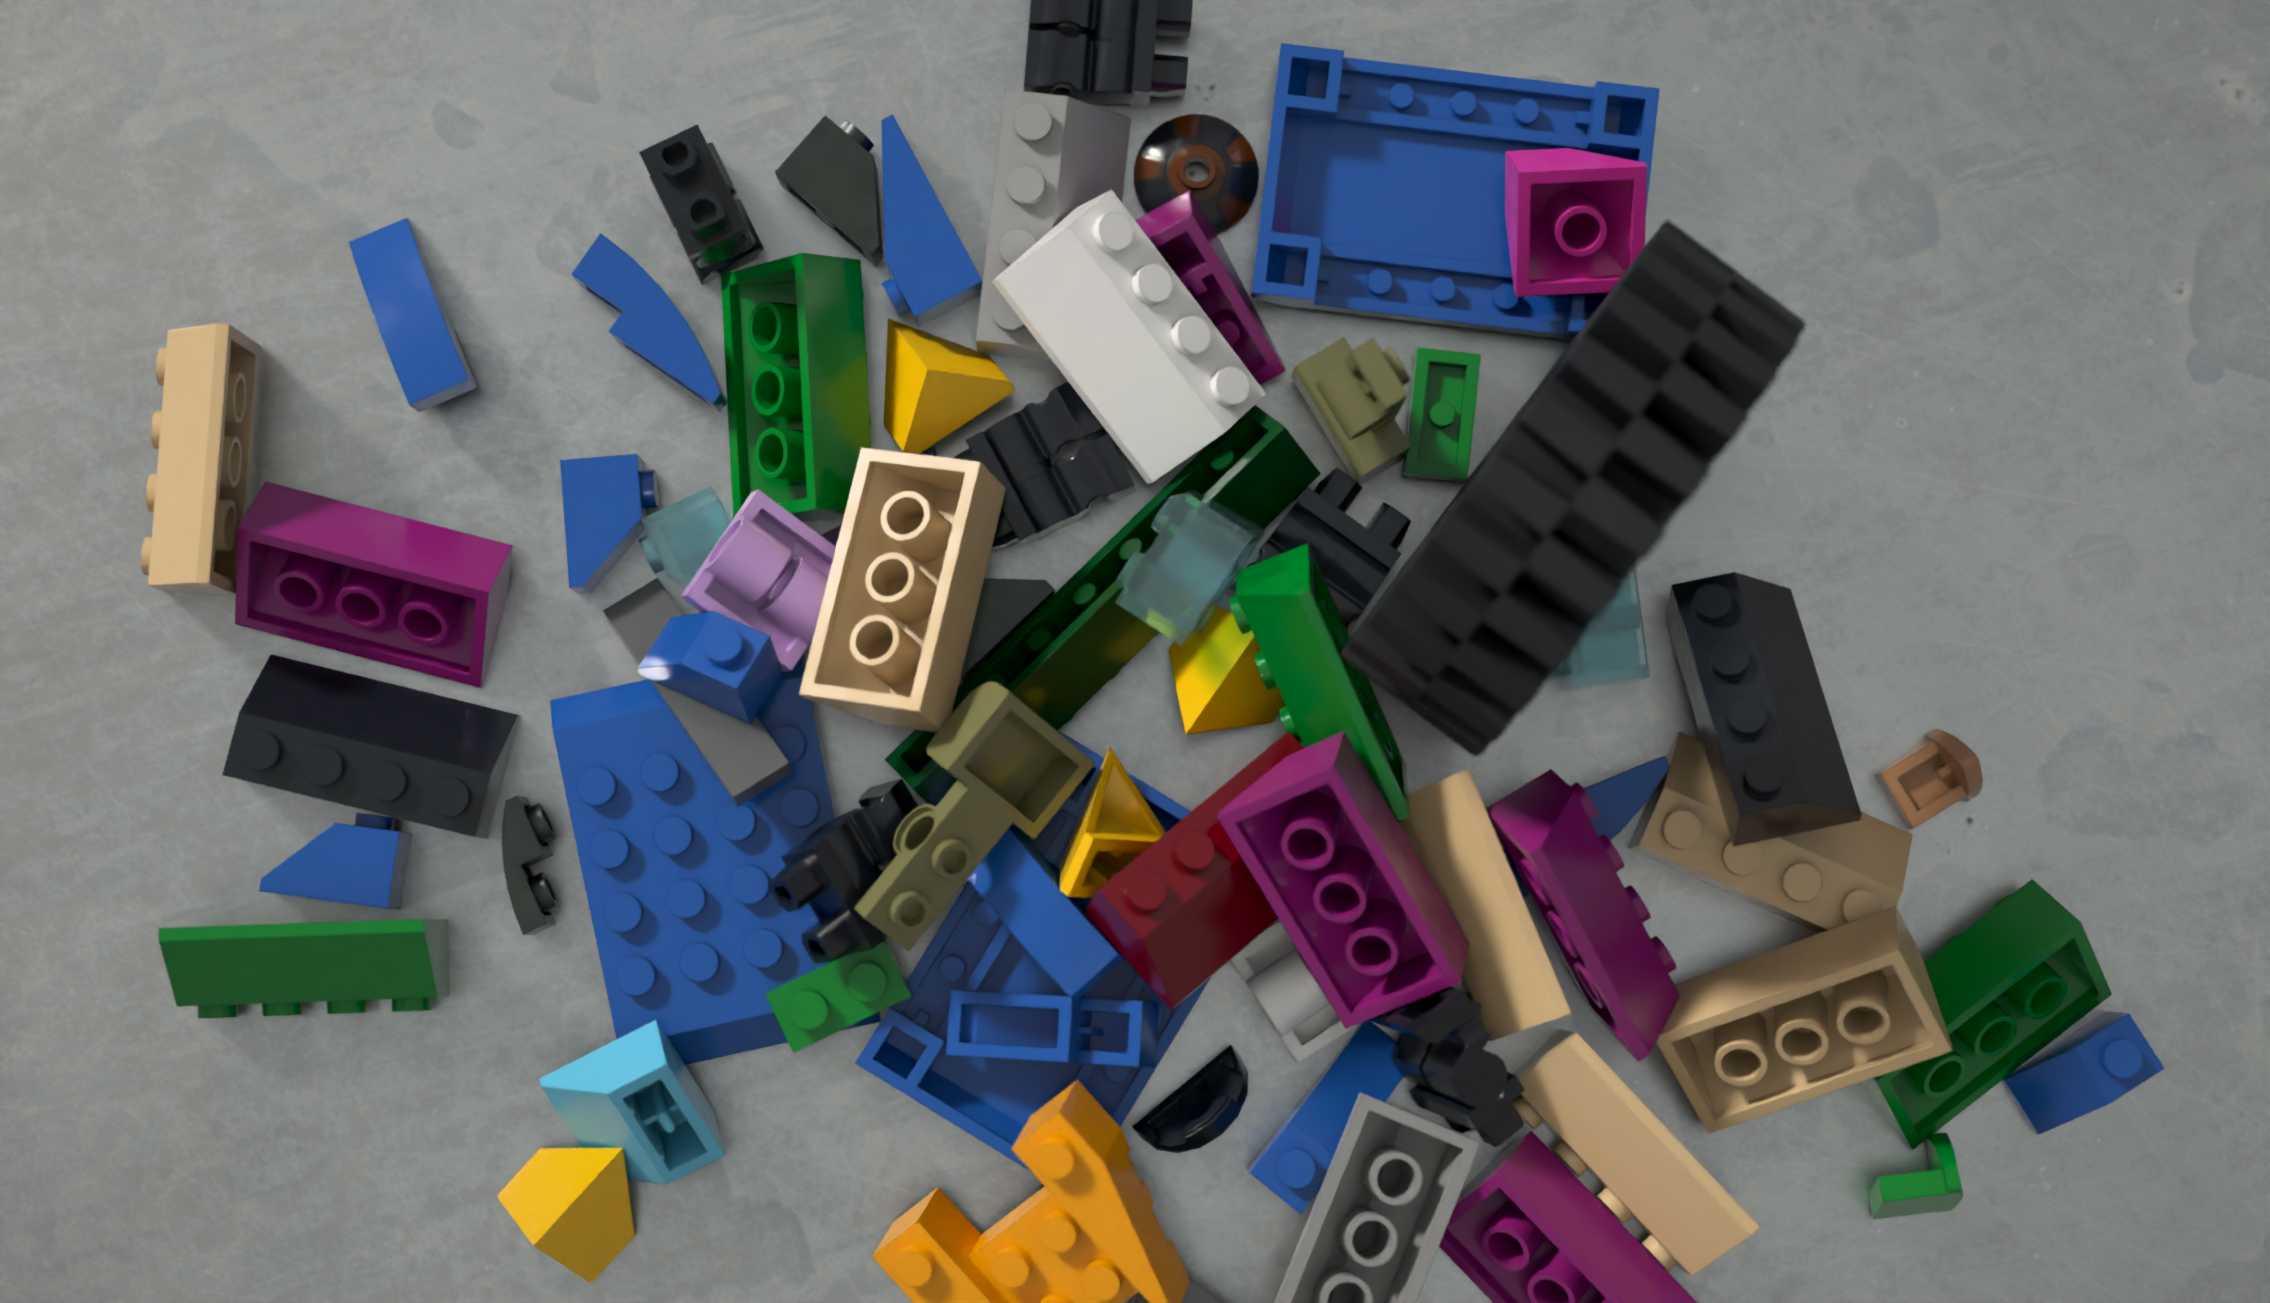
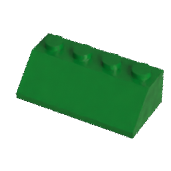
[721,253,871,522]
[1229,543,1410,821]
[1859,879,2112,1150]
[159,919,450,1018]

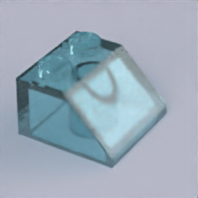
[1116,490,1266,646]

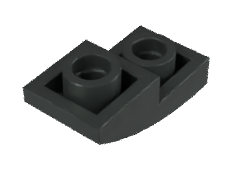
[502,795,559,935]

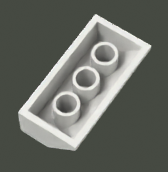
[992,189,1266,484]

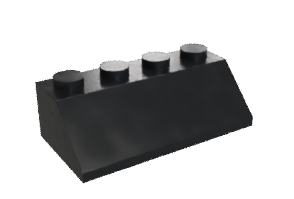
[1666,572,1862,847]
[223,654,520,839]

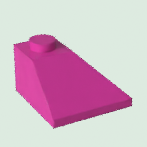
[1505,148,1647,297]

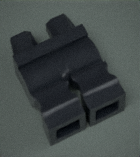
[1024,0,1193,107]
[639,124,764,285]
[954,382,1136,551]
[1226,468,1411,632]
[768,779,965,964]
[1369,986,1525,1147]

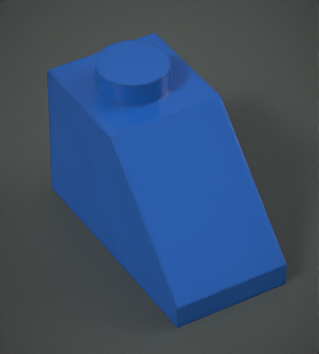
[560,454,659,594]
[638,611,783,724]
[259,813,412,909]
[2002,1011,2165,1135]

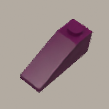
[1135,190,1286,385]

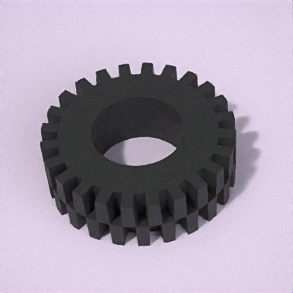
[1339,219,1806,757]

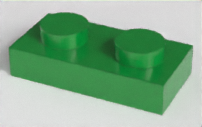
[1402,347,1481,483]
[765,940,912,1053]

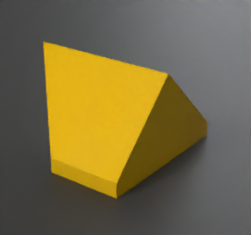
[884,318,1016,454]
[1168,598,1285,735]
[1060,747,1166,898]
[497,1147,636,1283]

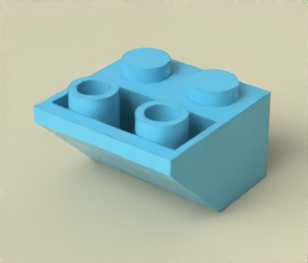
[539,1020,725,1185]

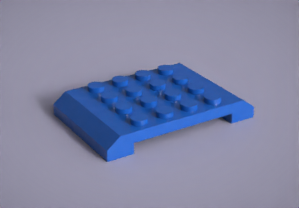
[1251,43,1660,340]
[550,653,882,1065]
[855,731,1211,1172]

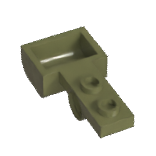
[1291,337,1411,484]
[854,682,1096,951]

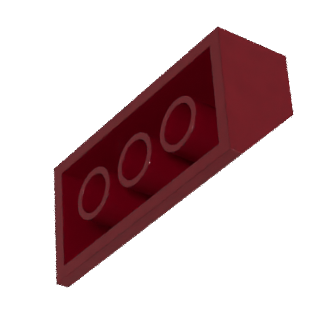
[1085,731,1304,1010]

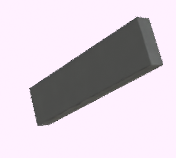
[603,577,793,807]

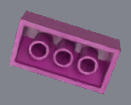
[235,481,513,688]
[1217,731,1469,1029]
[1486,769,1680,1062]
[1439,1131,1697,1303]

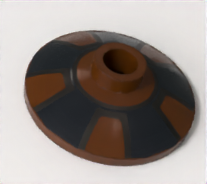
[1134,114,1259,236]

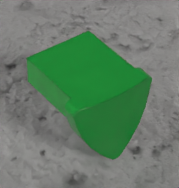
[1868,1133,1963,1219]

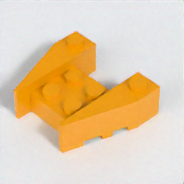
[872,1079,1190,1303]

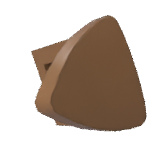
[1874,729,1983,829]

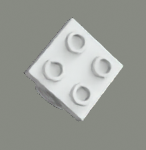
[1231,920,1358,1063]

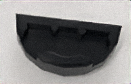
[1132,1045,1248,1153]

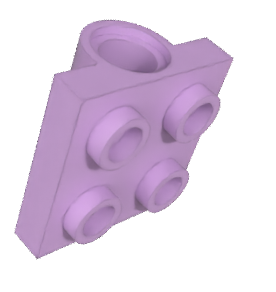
[681,490,836,672]

